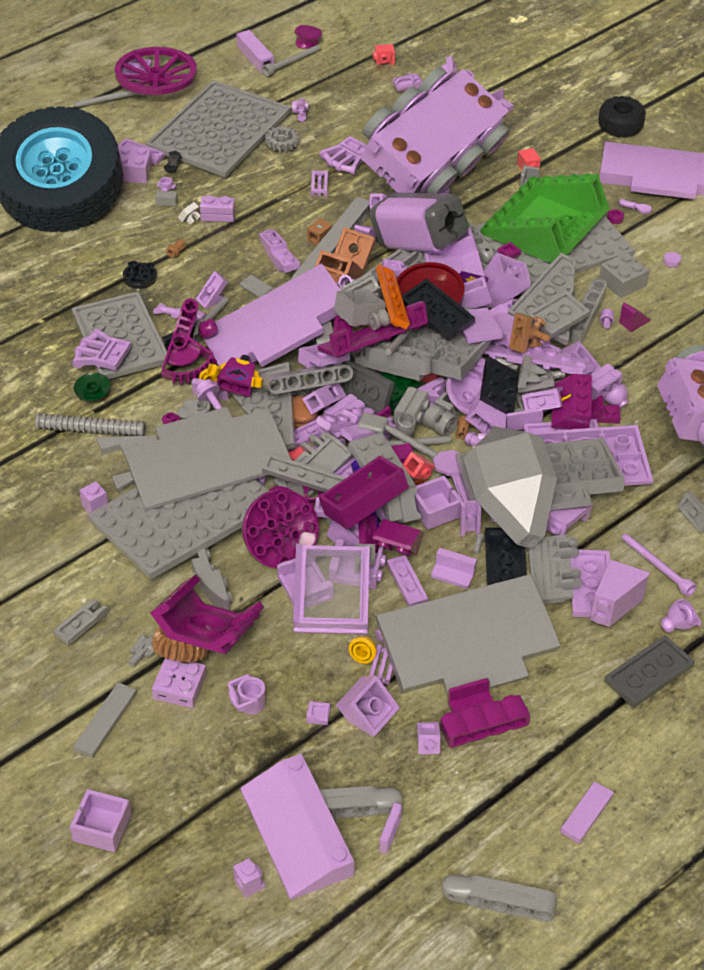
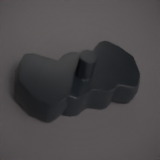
[164,150,182,173]

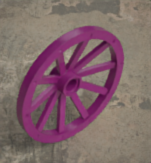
[115,47,197,95]

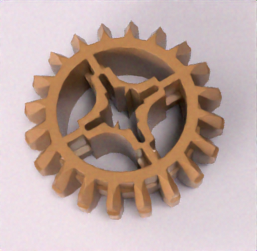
[152,627,208,663]

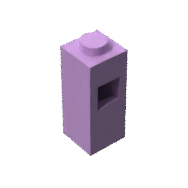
[303,383,347,415]

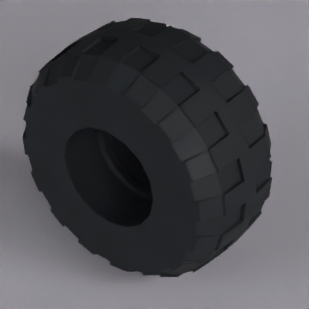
[598,96,646,138]

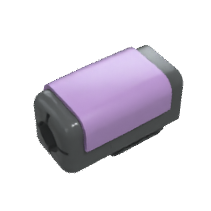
[370,193,468,252]

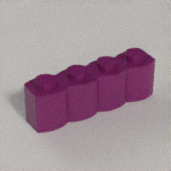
[440,695,531,747]

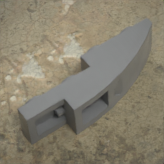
[191,548,232,611]

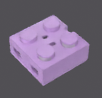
[152,659,207,708]

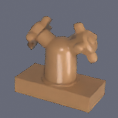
[509,313,551,353]

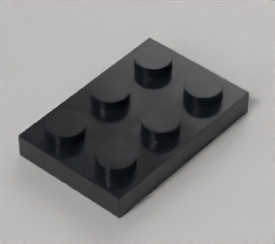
[479,356,519,415]

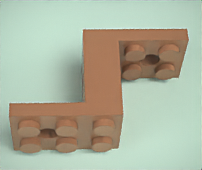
[315,227,376,288]

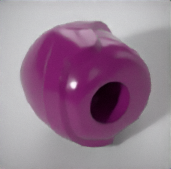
[199,318,218,338]

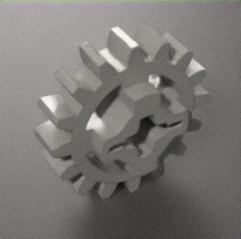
[265,126,299,152]

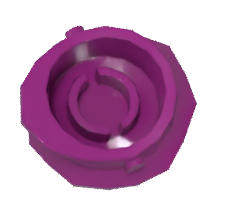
[294,25,322,49]

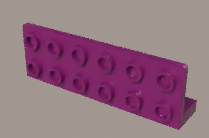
[317,301,428,358]

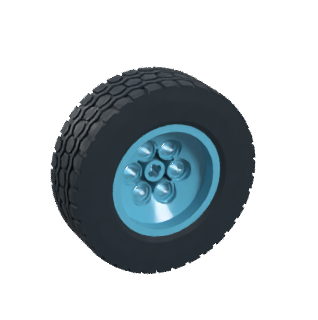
[0,106,123,232]

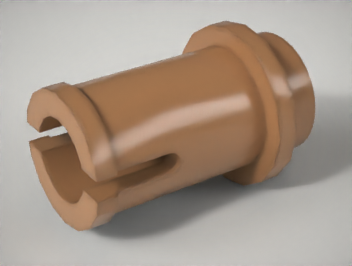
[166,239,187,257]
[456,416,472,440]

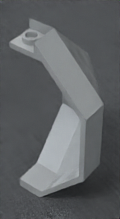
[463,426,557,549]

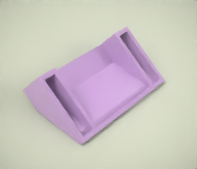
[424,227,492,308]
[240,754,354,900]

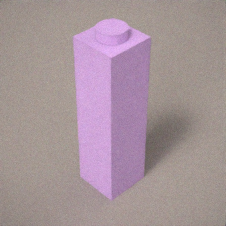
[236,30,274,73]

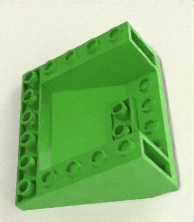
[480,173,610,262]

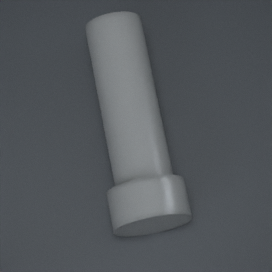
[473,533,484,554]

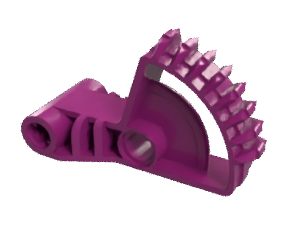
[161,298,217,385]

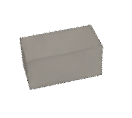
[155,190,178,206]

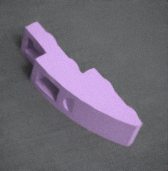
[259,229,300,273]
[316,407,375,437]

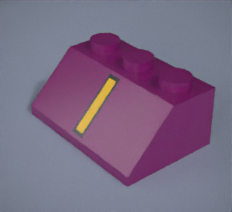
[551,374,592,430]

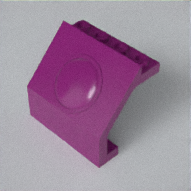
[150,574,264,654]

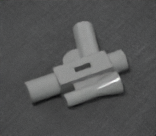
[128,635,155,667]

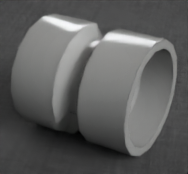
[423,404,458,436]

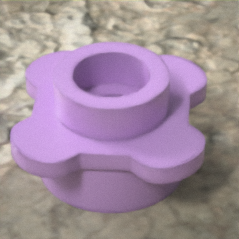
[157,177,176,191]

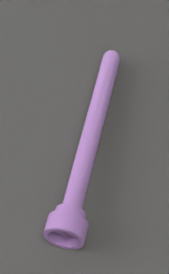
[622,534,697,597]

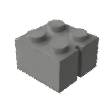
[599,252,649,298]
[334,289,386,327]

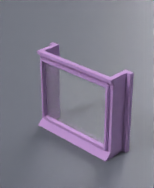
[293,543,370,635]

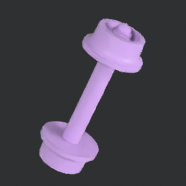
[196,379,236,418]

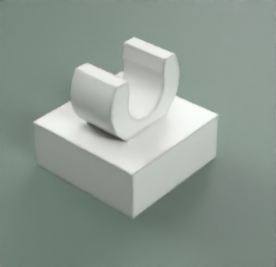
[178,202,200,225]

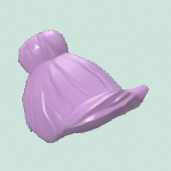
[660,599,701,633]

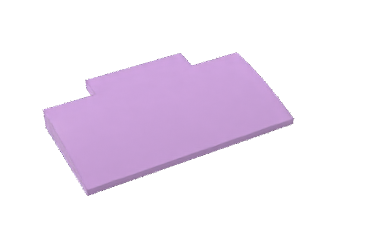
[600,141,704,199]
[203,263,341,367]
[523,419,653,486]

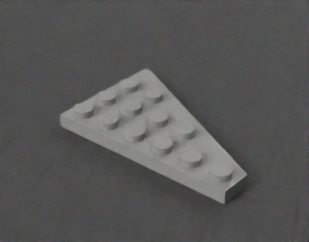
[507,253,576,346]
[230,362,296,450]

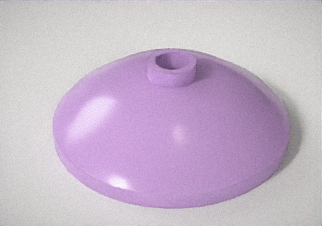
[446,371,482,415]

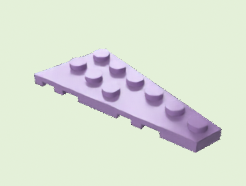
[484,341,594,375]

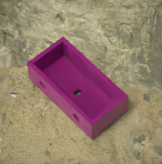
[318,456,409,530]

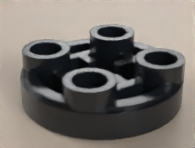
[123,261,157,289]

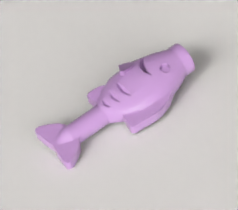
[153,303,207,322]

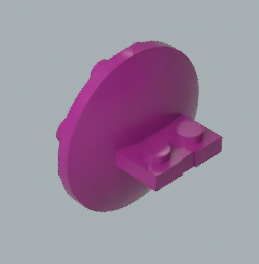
[242,489,319,569]

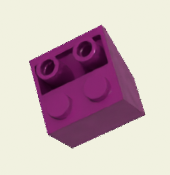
[373,519,424,557]

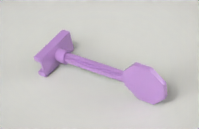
[433,450,481,536]

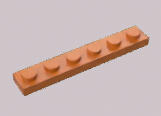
[376,263,410,329]

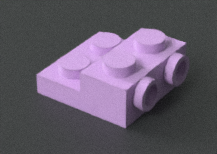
[298,343,350,368]

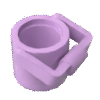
[228,674,266,714]

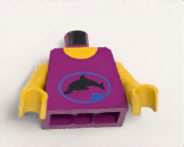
[206,355,263,397]

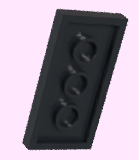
[402,278,475,341]
[484,527,527,586]

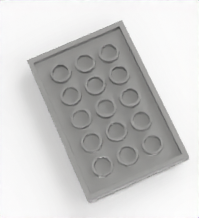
[71,291,168,379]

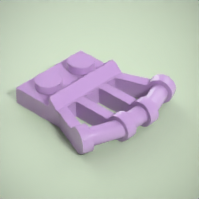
[319,136,367,175]
[72,329,131,370]

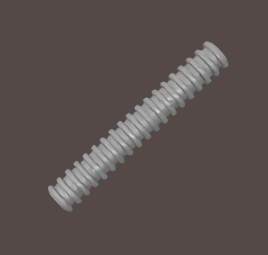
[35,413,146,436]

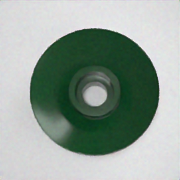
[74,373,110,401]

